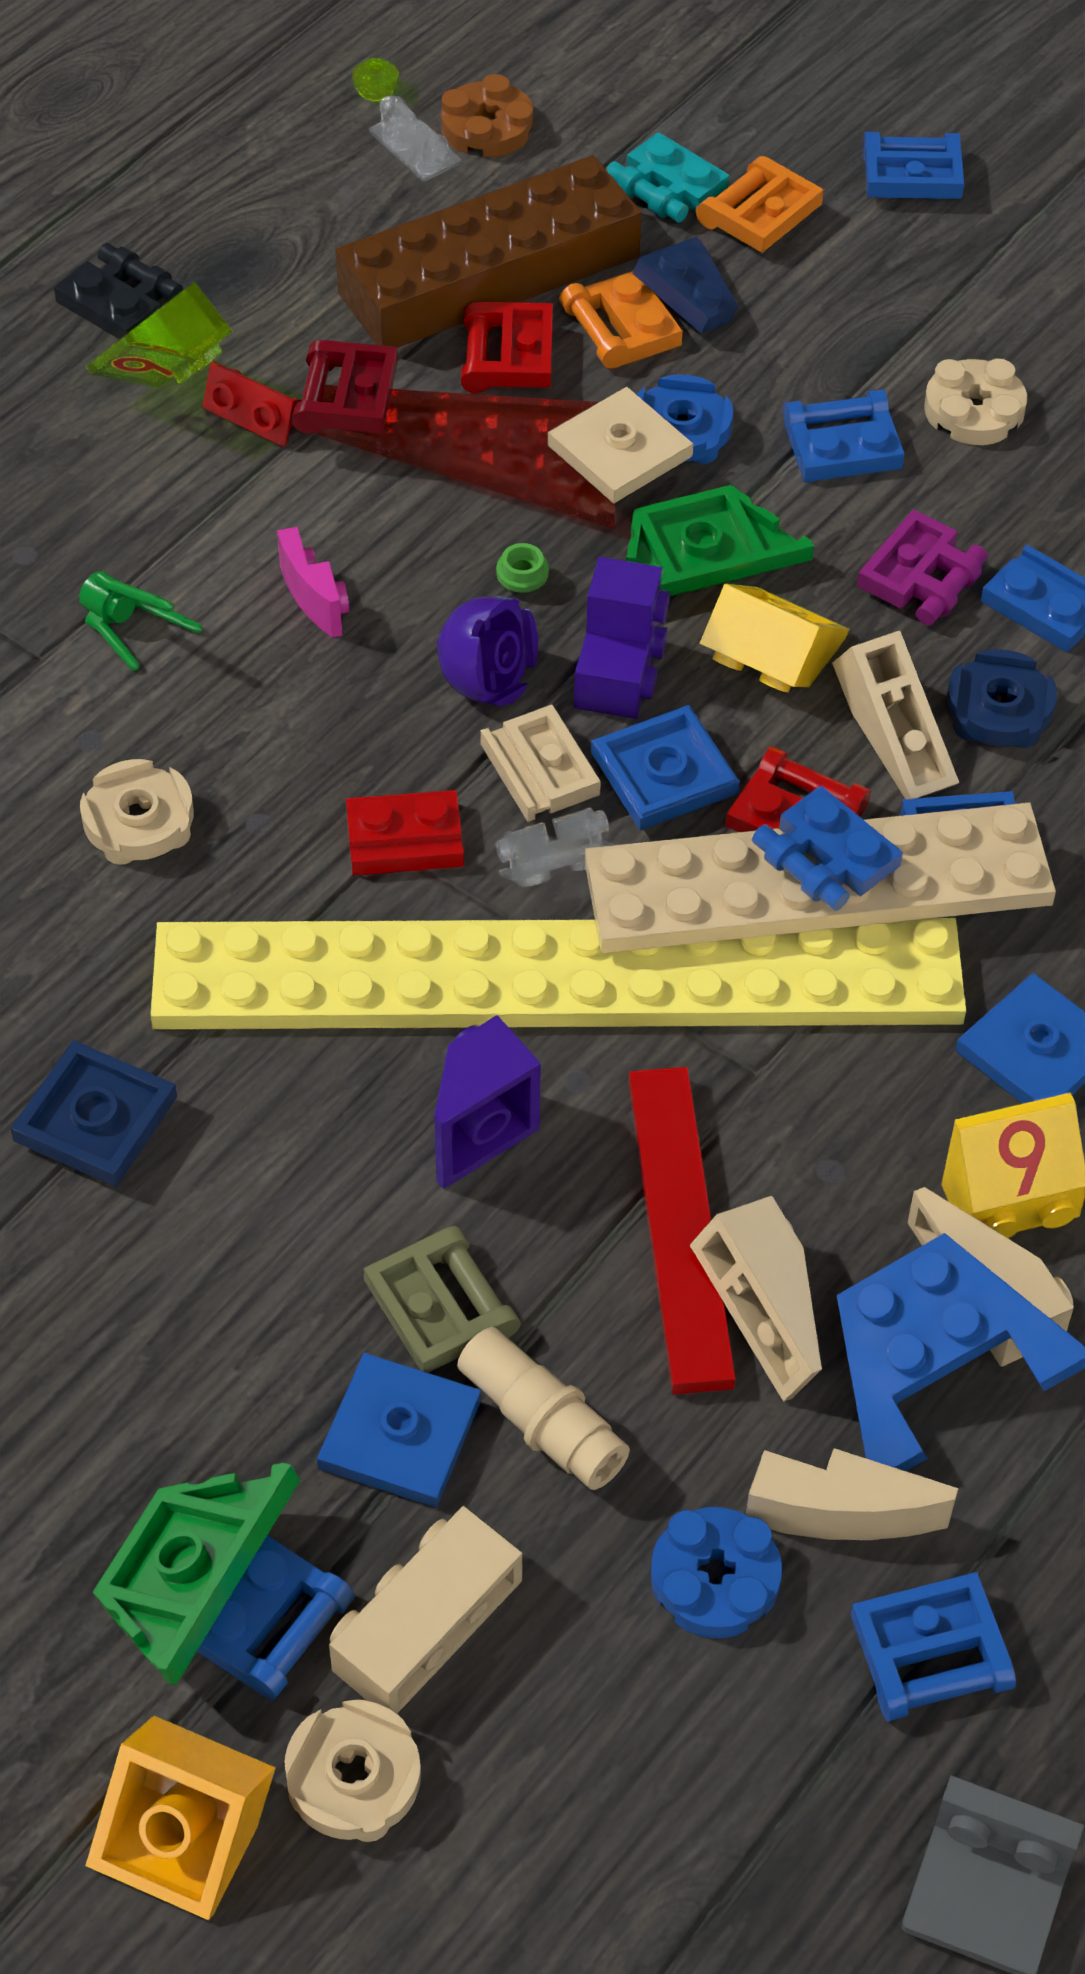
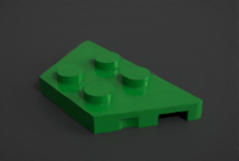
[626,485,814,596]
[93,1463,300,1685]

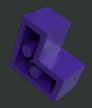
[574,557,670,719]

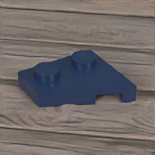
[632,236,738,334]

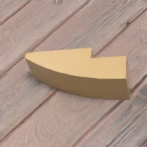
[746,1448,958,1540]

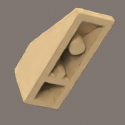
[832,630,959,799]
[908,1187,1074,1367]
[690,1196,822,1402]

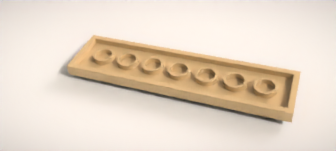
[585,803,1056,953]

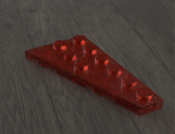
[317,385,616,529]

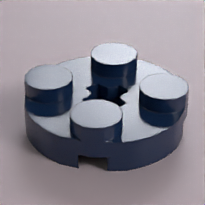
[946,649,1057,748]

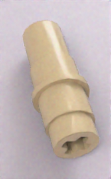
[457,1327,630,1490]

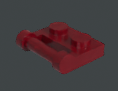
[291,340,398,434]

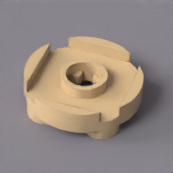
[924,359,1027,445]
[80,759,194,865]
[284,1700,421,1842]

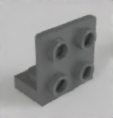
[901,1775,1084,1974]

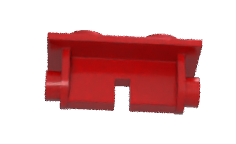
[202,361,301,447]

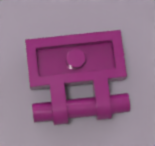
[857,509,988,625]

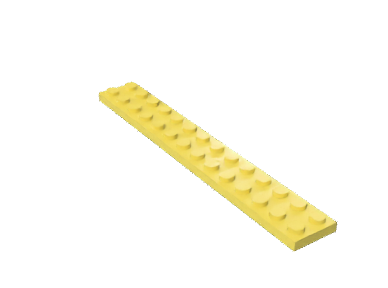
[151,918,966,1029]

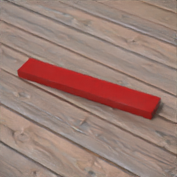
[628,1067,735,1395]

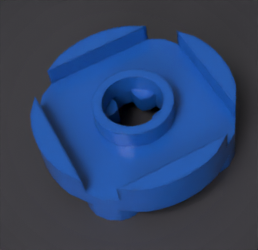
[636,375,733,464]
[651,1507,782,1638]

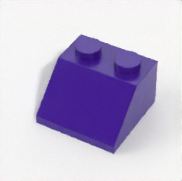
[434,1015,541,1189]

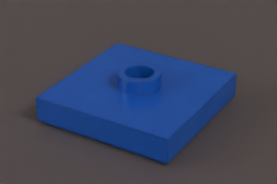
[591,705,740,831]
[955,973,1085,1104]
[317,1353,481,1508]

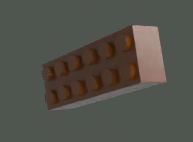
[335,155,642,347]

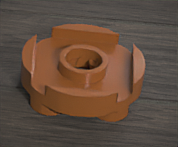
[441,74,534,157]

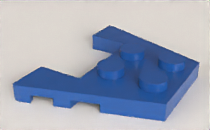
[837,1233,1085,1471]

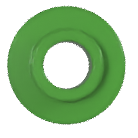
[496,543,549,593]

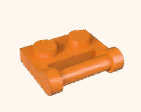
[696,156,824,253]
[559,271,683,369]

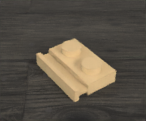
[481,705,601,822]

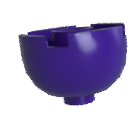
[437,596,538,706]

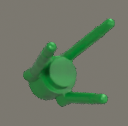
[79,571,203,671]

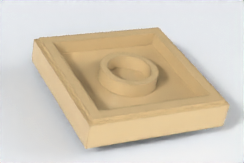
[548,387,693,503]

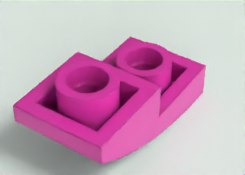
[277,527,349,637]

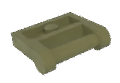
[363,1226,521,1373]

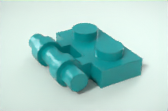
[606,132,730,223]

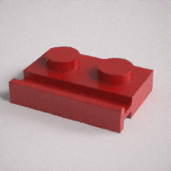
[346,790,464,876]

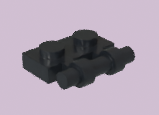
[54,243,183,345]

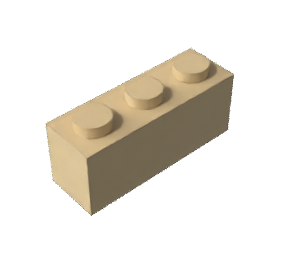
[329,1506,522,1714]

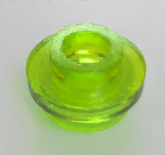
[353,58,399,101]

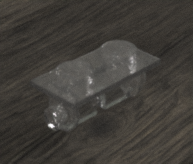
[369,96,462,182]
[495,808,617,887]

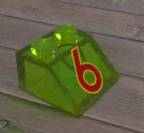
[86,282,233,388]

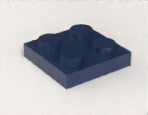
[10,1040,177,1187]

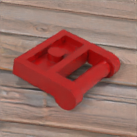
[461,302,553,393]
[726,746,871,833]

